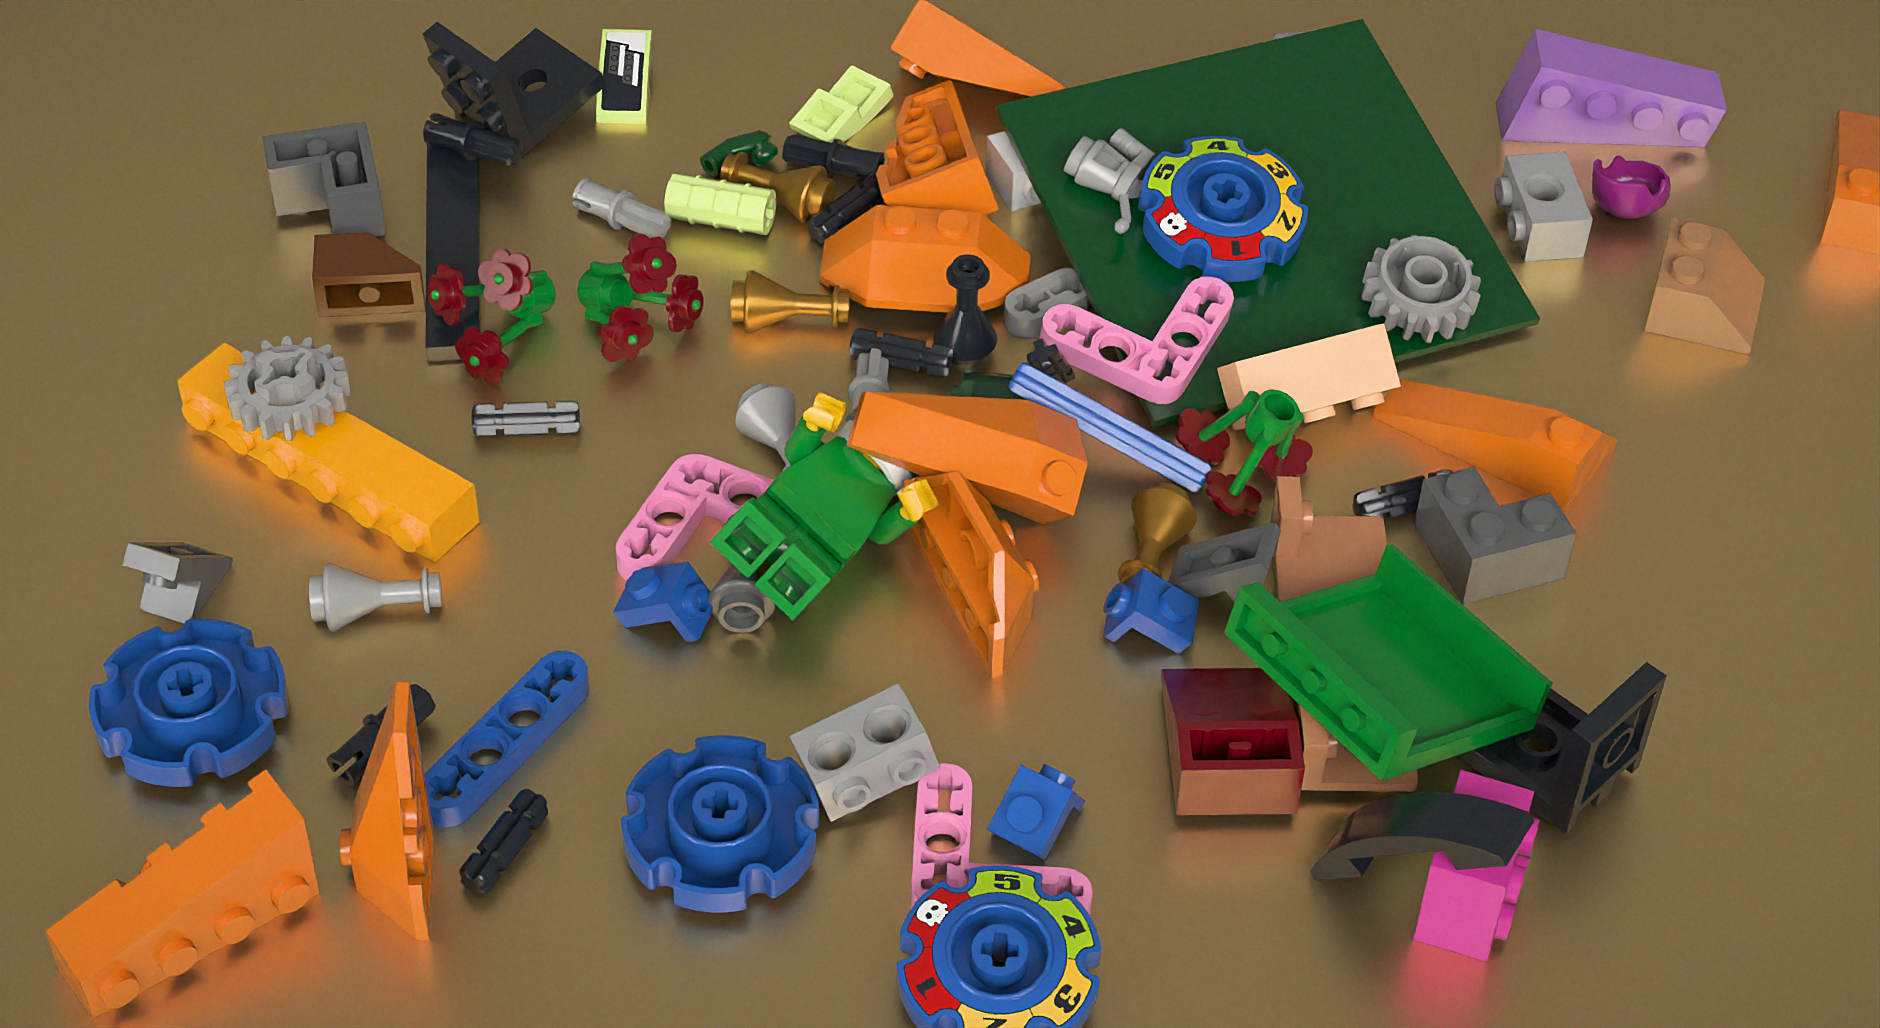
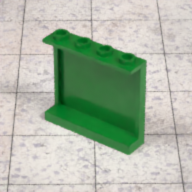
[1224,544,1553,781]

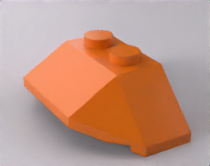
[819,205,1031,313]
[903,471,1039,679]

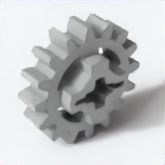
[224,336,351,441]

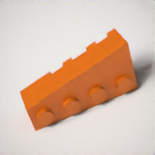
[45,769,320,1019]

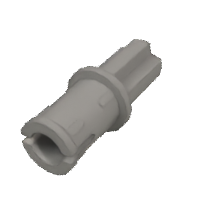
[572,178,671,239]
[848,348,891,421]

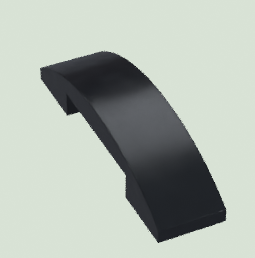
[1310,792,1534,880]

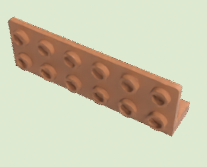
[1270,476,1418,792]

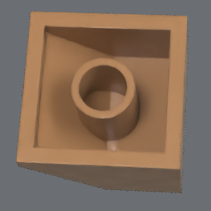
[1644,218,1765,355]

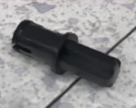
[423,113,523,166]
[782,135,885,181]
[326,684,436,786]

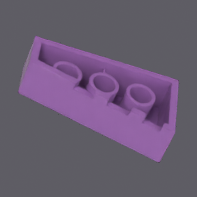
[1496,29,1727,147]

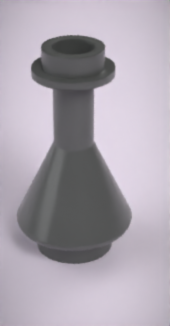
[708,514,776,633]

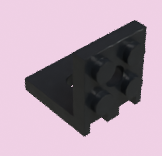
[422,22,606,158]
[1457,662,1667,835]

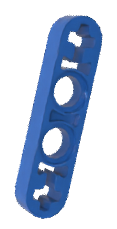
[425,651,589,827]

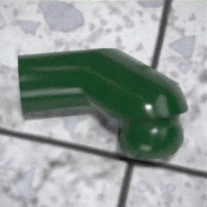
[700,130,778,177]

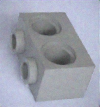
[789,683,940,822]

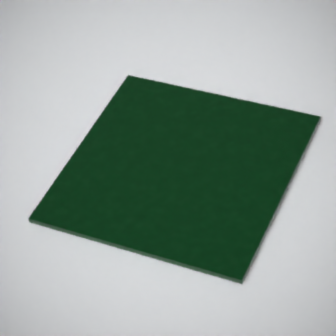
[995,19,1540,427]

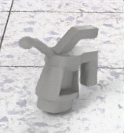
[1063,128,1155,234]

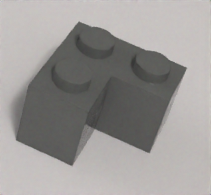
[262,121,386,236]
[1414,467,1576,605]

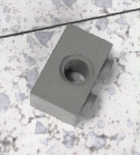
[1494,151,1593,262]

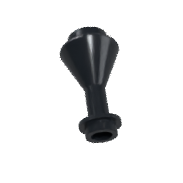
[934,254,997,366]

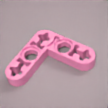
[1040,276,1234,404]
[616,454,774,581]
[911,763,1093,915]

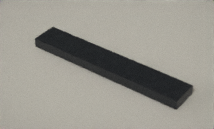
[425,144,481,361]

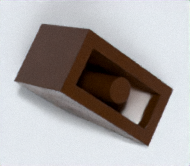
[312,232,426,317]

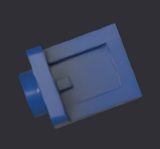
[613,562,712,642]
[1103,568,1199,654]
[987,764,1085,861]

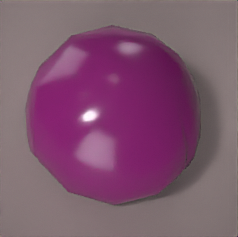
[1592,155,1671,220]

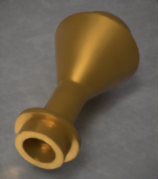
[720,152,837,224]
[731,270,850,333]
[1118,483,1197,584]

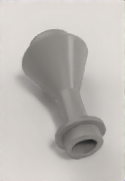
[735,383,796,472]
[309,562,442,632]

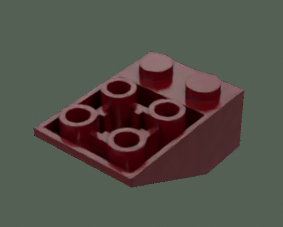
[1161,668,1305,815]

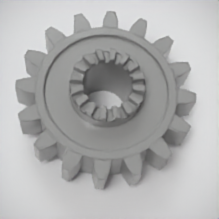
[1361,235,1481,343]

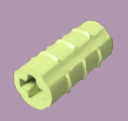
[664,173,776,235]

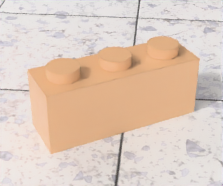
[1217,323,1401,431]

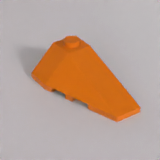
[890,0,1067,98]
[876,79,999,217]
[1820,109,1880,255]
[1373,379,1618,510]
[846,391,1088,525]
[340,681,435,940]

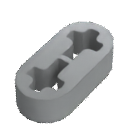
[1004,268,1092,339]

